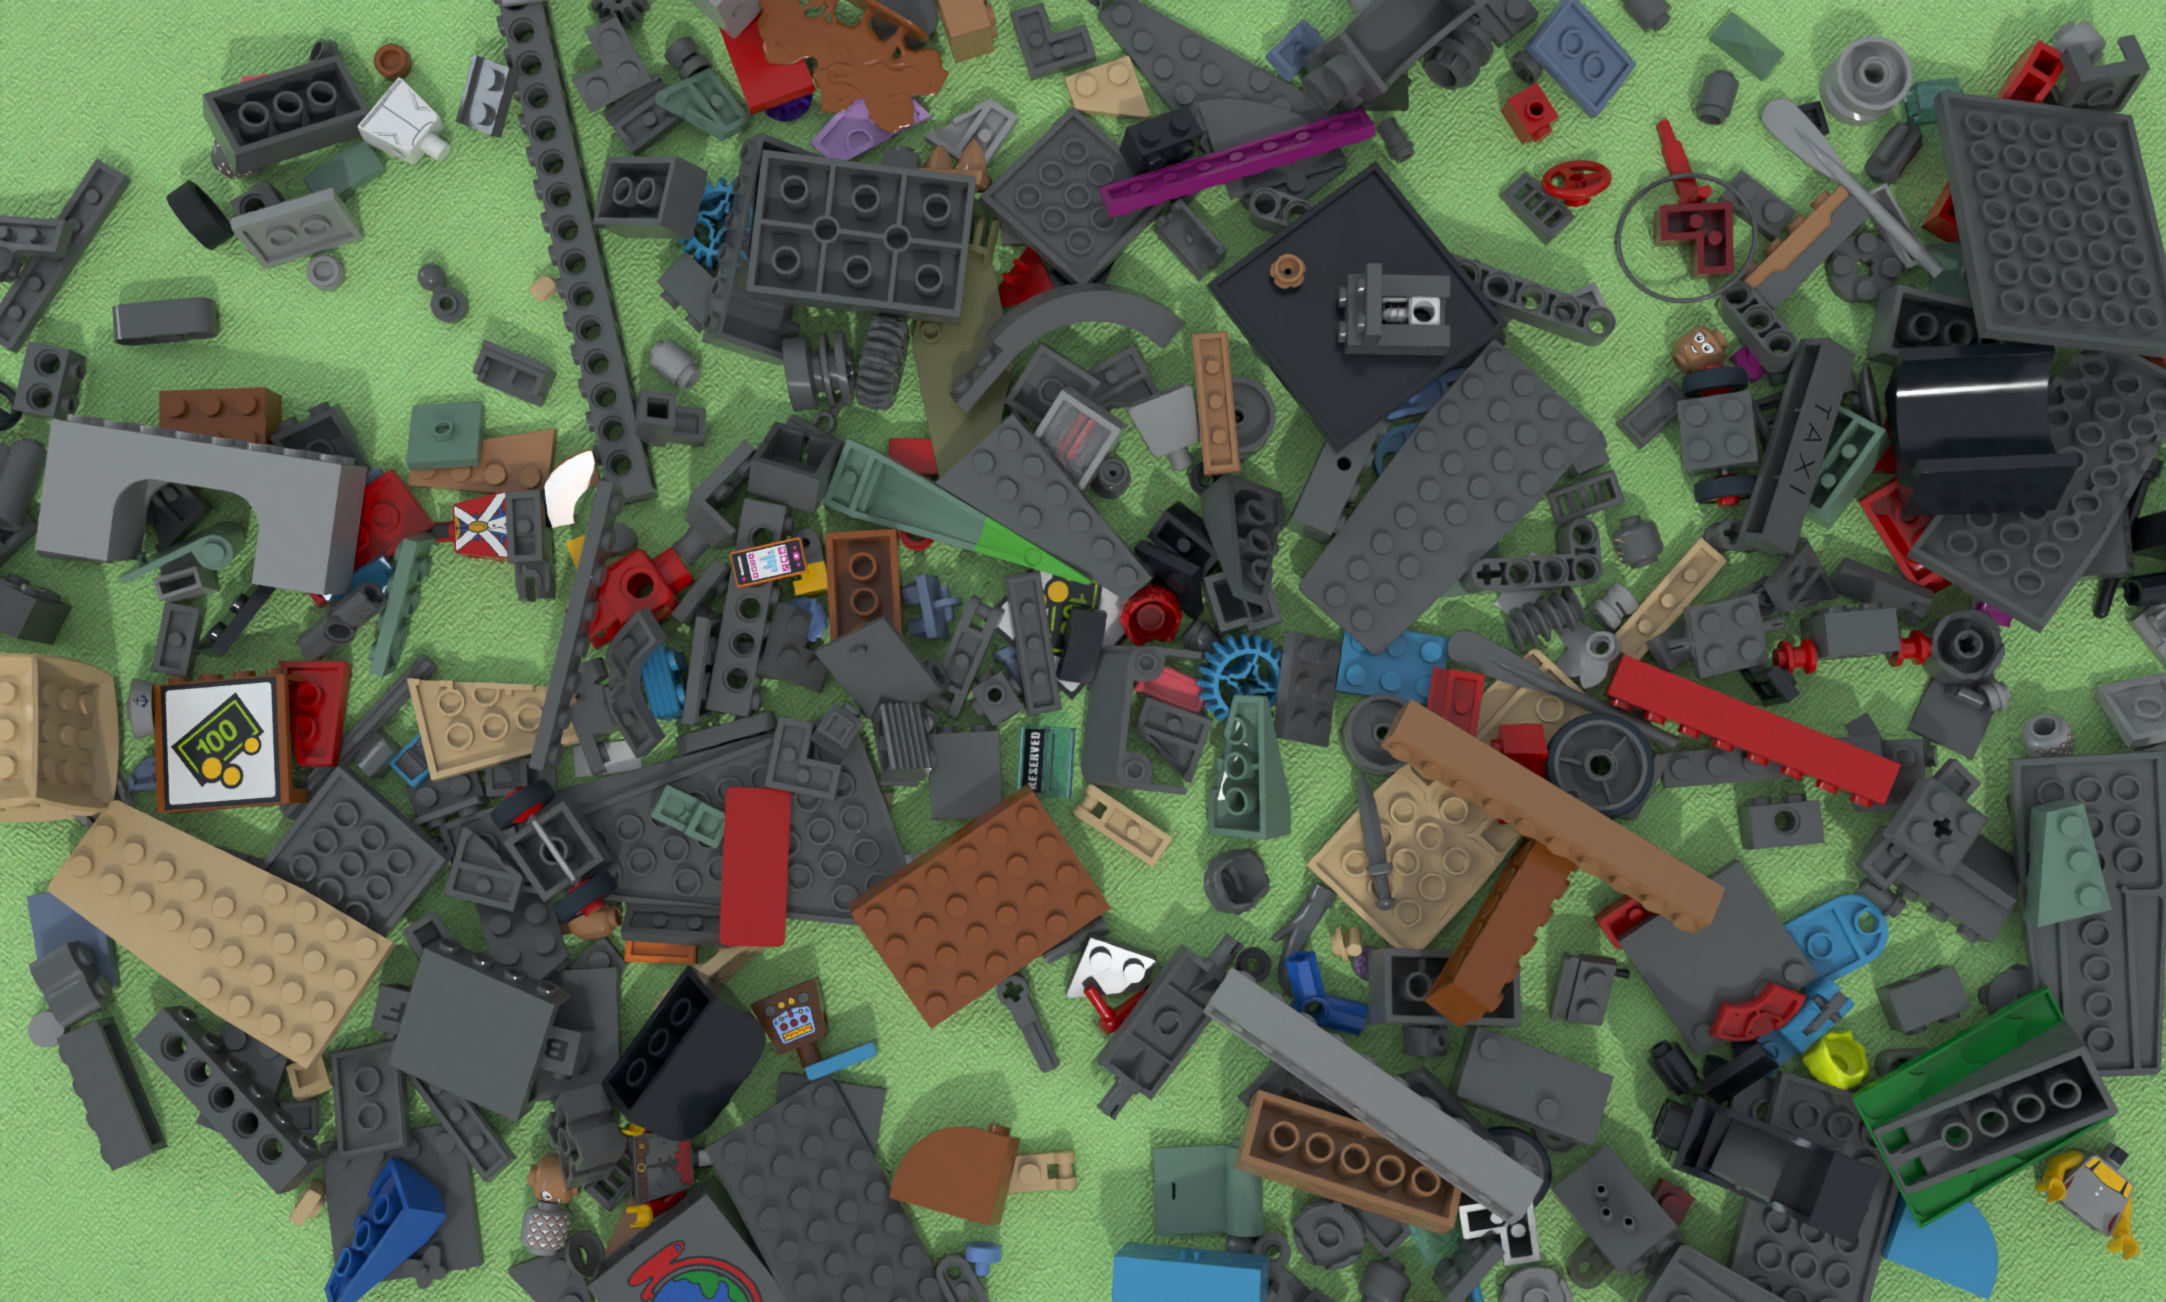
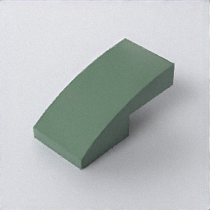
[304,141,385,201]
[649,783,725,849]

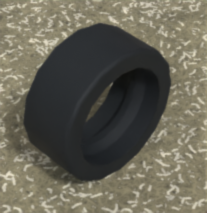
[166,180,234,250]

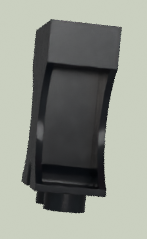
[1651,1091,1881,1244]

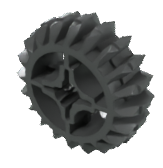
[855,315,910,411]

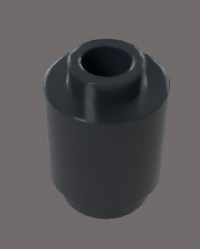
[1647,1039,1700,1096]

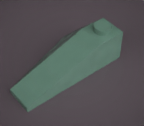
[1208,694,1291,840]

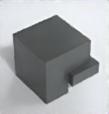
[1201,572,1283,636]

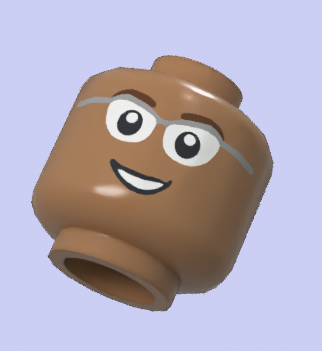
[1671,325,1727,375]
[528,1153,582,1204]

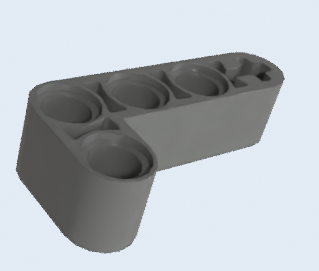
[1459,518,1602,595]

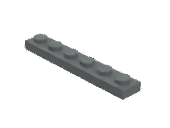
[0,159,132,354]
[1660,734,1882,789]

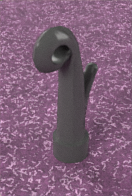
[1271,881,1338,997]

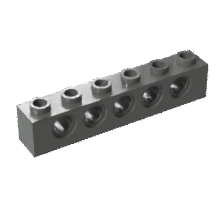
[706,498,795,717]
[133,1005,325,1195]

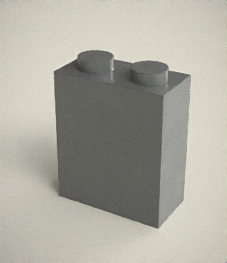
[928,725,1003,820]

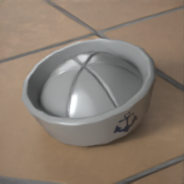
[126,678,155,740]

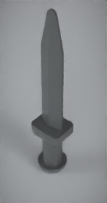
[1358,774,1396,911]

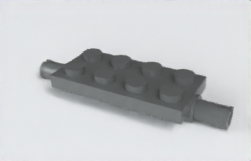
[1095,932,1244,1120]

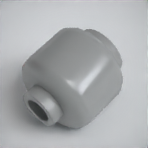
[2051,21,2106,69]

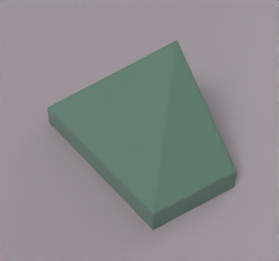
[1709,11,1785,81]

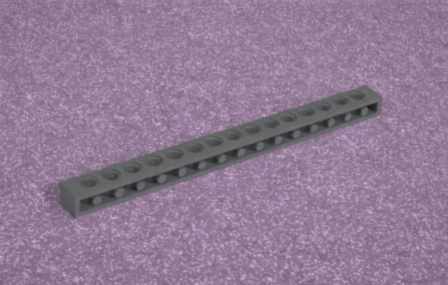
[493,0,659,506]

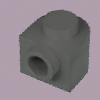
[1403,1025,1449,1057]

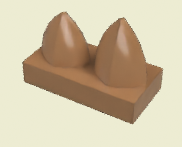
[916,140,992,193]

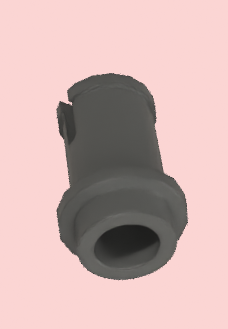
[1375,117,1415,164]
[1856,876,1906,918]

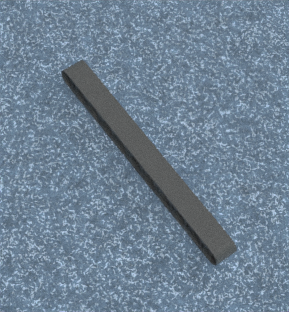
[1248,187,1616,347]

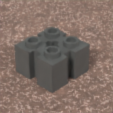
[544,1082,626,1190]

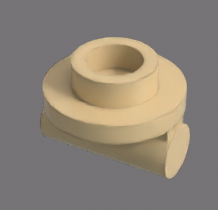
[1330,926,1362,962]

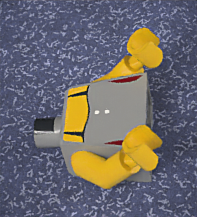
[2035,1142,2139,1260]

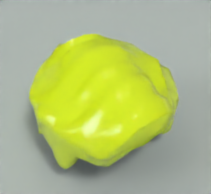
[1802,1029,1870,1090]

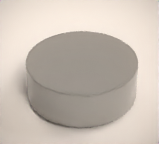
[307,254,346,291]
[28,1010,70,1047]

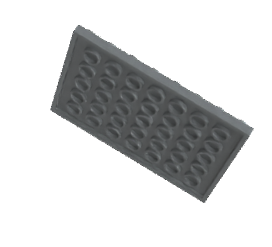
[1933,90,2166,358]

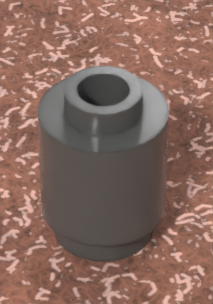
[1621,0,1672,33]
[1696,70,1739,125]

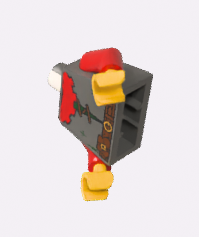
[621,1115,713,1228]

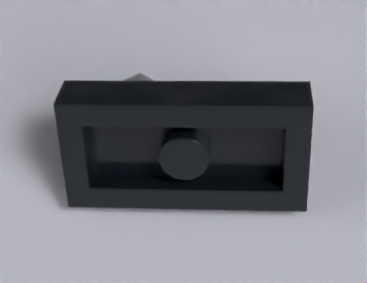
[1699,1039,1780,1104]

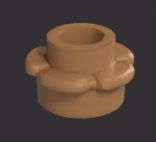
[1270,254,1306,289]

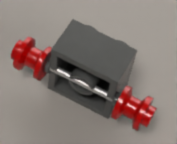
[1772,603,1931,674]

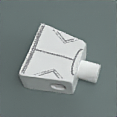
[357,77,451,165]

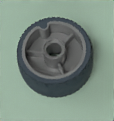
[1545,713,1654,820]

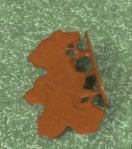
[757,0,949,133]

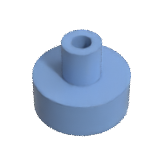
[965,1241,1002,1276]

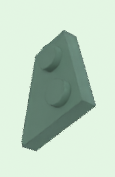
[655,68,752,141]

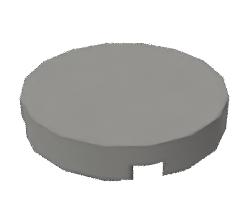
[1499,1265,1573,1302]

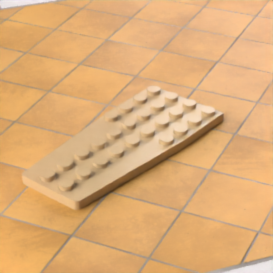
[1305,649,1591,949]
[48,800,396,1071]

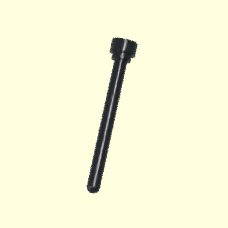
[2093,458,2164,619]

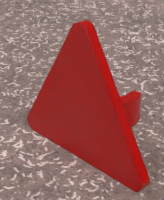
[998,246,1055,308]

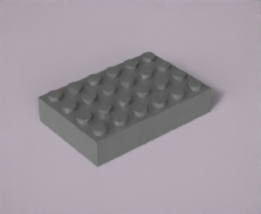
[746,150,976,325]

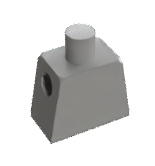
[1124,382,1201,471]

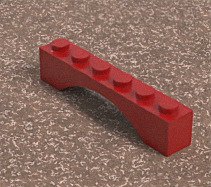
[1921,40,2063,243]

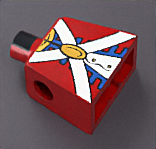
[434,491,509,562]

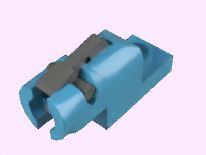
[1756,979,1855,1077]

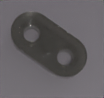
[1566,1237,1614,1289]

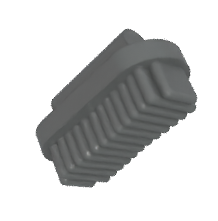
[1865,122,1923,187]

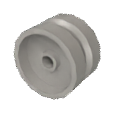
[1820,36,1913,126]

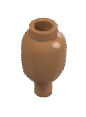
[559,902,623,940]

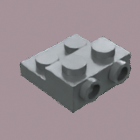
[1004,341,1101,430]
[270,401,372,471]

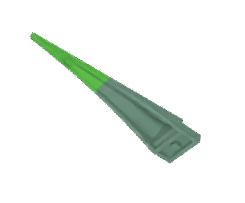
[822,438,1093,585]

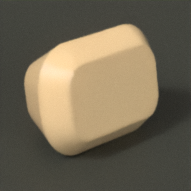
[530,275,557,301]

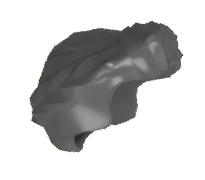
[1203,848,1270,916]

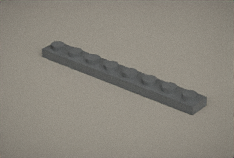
[529,480,625,771]

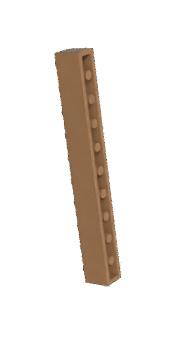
[1381,699,1725,934]

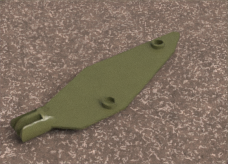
[912,214,1013,479]

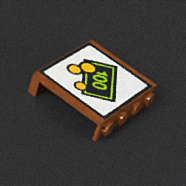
[153,668,308,813]

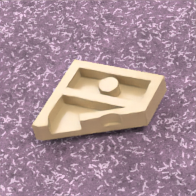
[1064,55,1151,121]

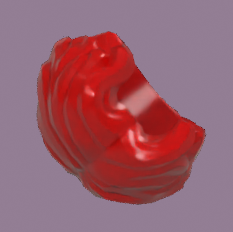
[1119,585,1183,646]

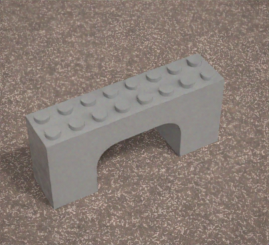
[35,414,367,595]

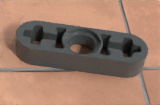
[675,711,777,756]

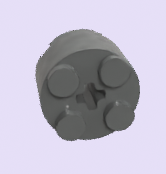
[1922,610,2005,685]

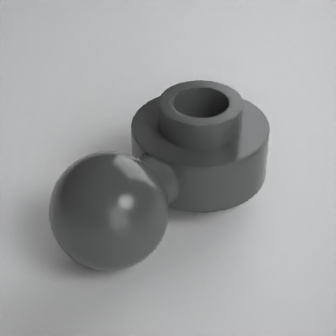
[417,263,469,324]
[1225,1232,1291,1271]

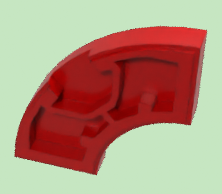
[1708,981,1807,1042]

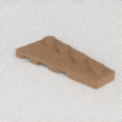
[408,429,558,494]

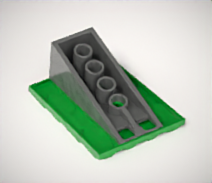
[1851,984,2120,1229]

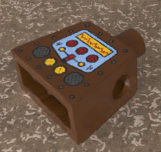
[750,977,830,1068]

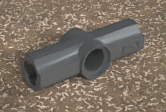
[296,581,388,661]

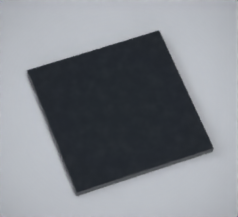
[1207,161,1508,453]

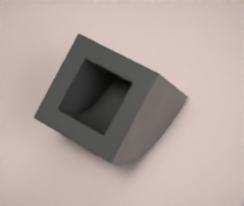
[353,729,403,779]

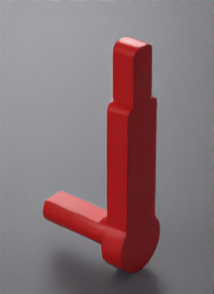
[1656,119,1712,204]
[1083,982,1152,1034]

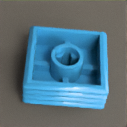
[641,645,688,722]

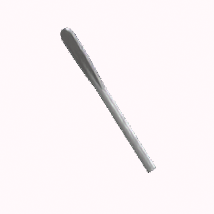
[1762,98,1946,278]

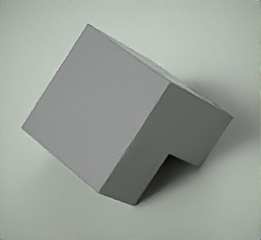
[153,551,220,604]

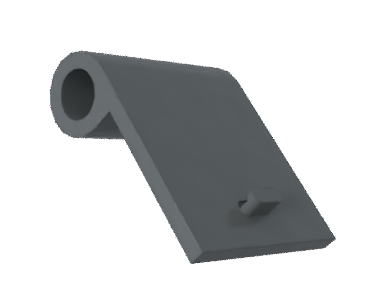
[0,438,47,532]
[815,615,950,720]

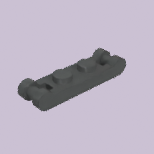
[925,594,1005,721]

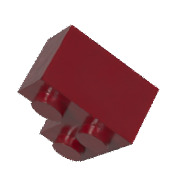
[1654,202,1734,280]

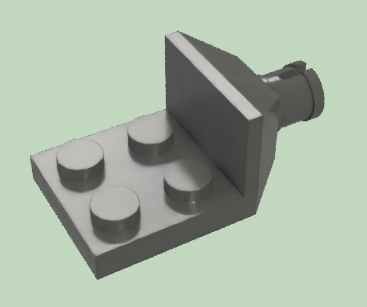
[672,439,756,565]

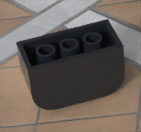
[601,965,766,1141]

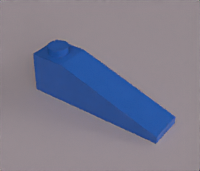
[324,1157,447,1302]

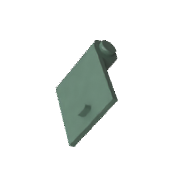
[120,521,246,584]
[1152,1137,1264,1237]

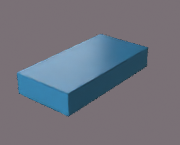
[804,1039,879,1081]

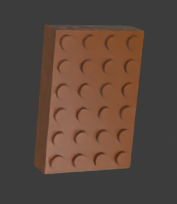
[849,784,1111,1029]

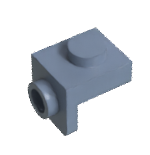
[1265,19,1324,82]

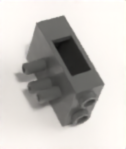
[1551,1144,1678,1278]

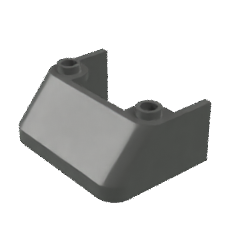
[1081,645,1202,795]

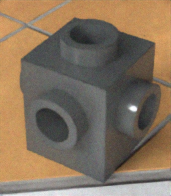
[970,670,1025,727]

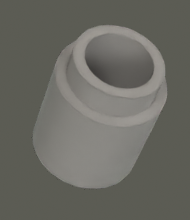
[649,339,702,390]

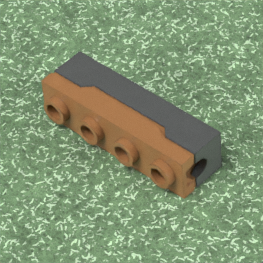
[1740,185,1871,311]

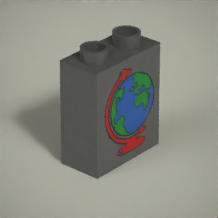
[587,1174,787,1302]

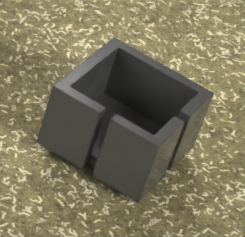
[747,421,842,513]

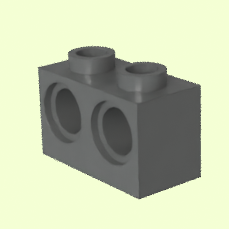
[12,341,86,421]

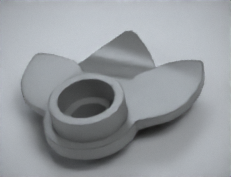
[1555,624,1621,689]

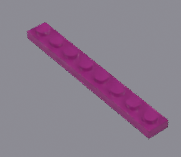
[1099,107,1376,218]

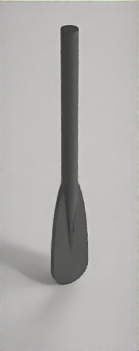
[1447,629,1679,750]

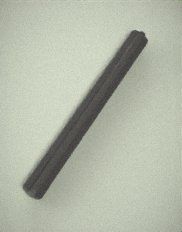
[279,655,437,820]

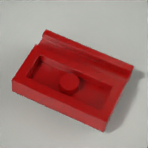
[1427,667,1485,738]

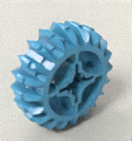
[678,177,756,271]
[1196,632,1283,723]

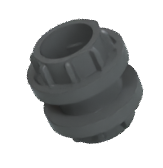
[1423,15,1494,90]

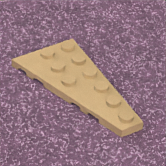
[407,678,620,782]

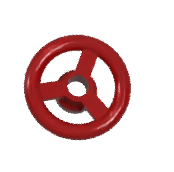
[1541,160,1612,207]

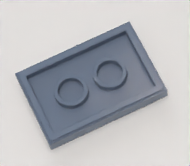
[1524,0,1636,118]
[27,892,121,1001]

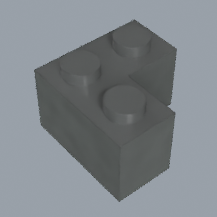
[571,12,652,113]
[0,572,72,645]
[1456,1192,1541,1266]

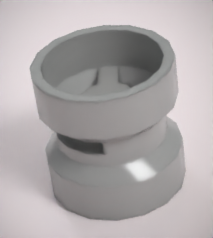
[1588,582,1639,631]

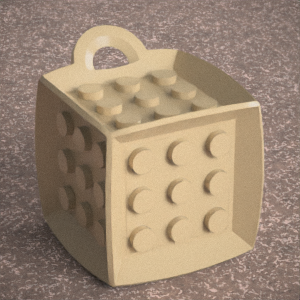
[0,653,119,823]

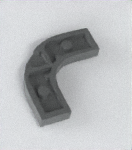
[604,608,667,758]

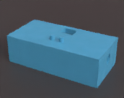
[1112,1242,1269,1302]

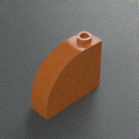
[889,1123,1021,1226]

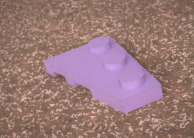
[810,97,931,161]

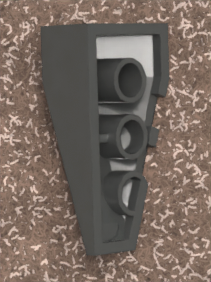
[1201,474,1285,606]

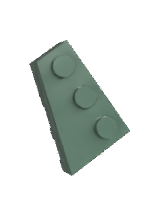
[1805,406,1892,530]
[2022,798,2112,927]

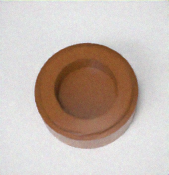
[374,44,412,81]

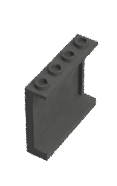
[388,938,571,1122]

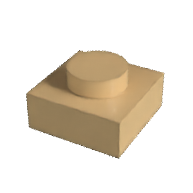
[286,1054,333,1102]
[288,1177,326,1226]

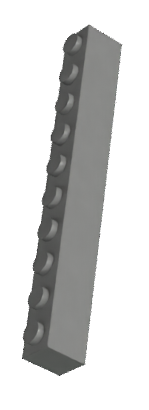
[1203,967,1543,1225]

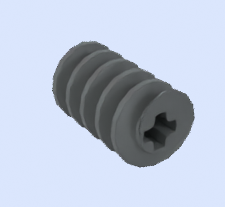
[1504,587,1586,652]

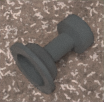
[1091,457,1131,499]

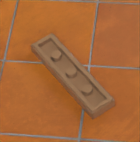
[1191,331,1240,476]

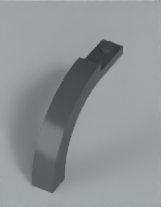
[949,283,1186,413]

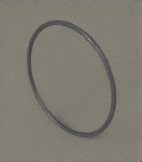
[1616,173,1758,304]

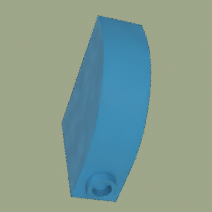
[1882,1190,1998,1300]

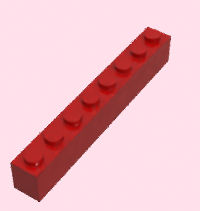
[1603,655,1901,808]

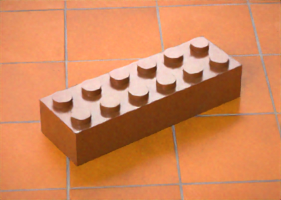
[1424,836,1579,1027]

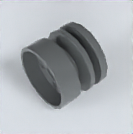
[782,330,857,412]

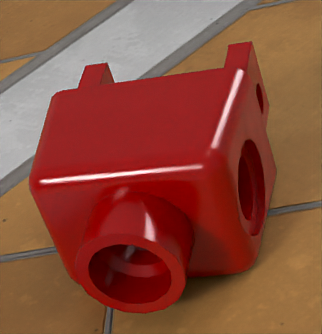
[564,547,695,650]

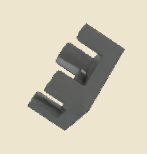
[2044,35,2150,113]

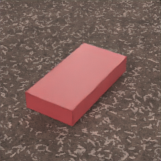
[1134,665,1206,713]

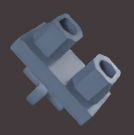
[902,574,963,639]

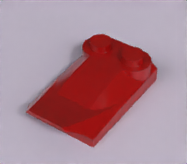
[1857,475,1953,594]

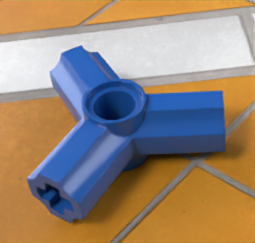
[1284,950,1368,1035]

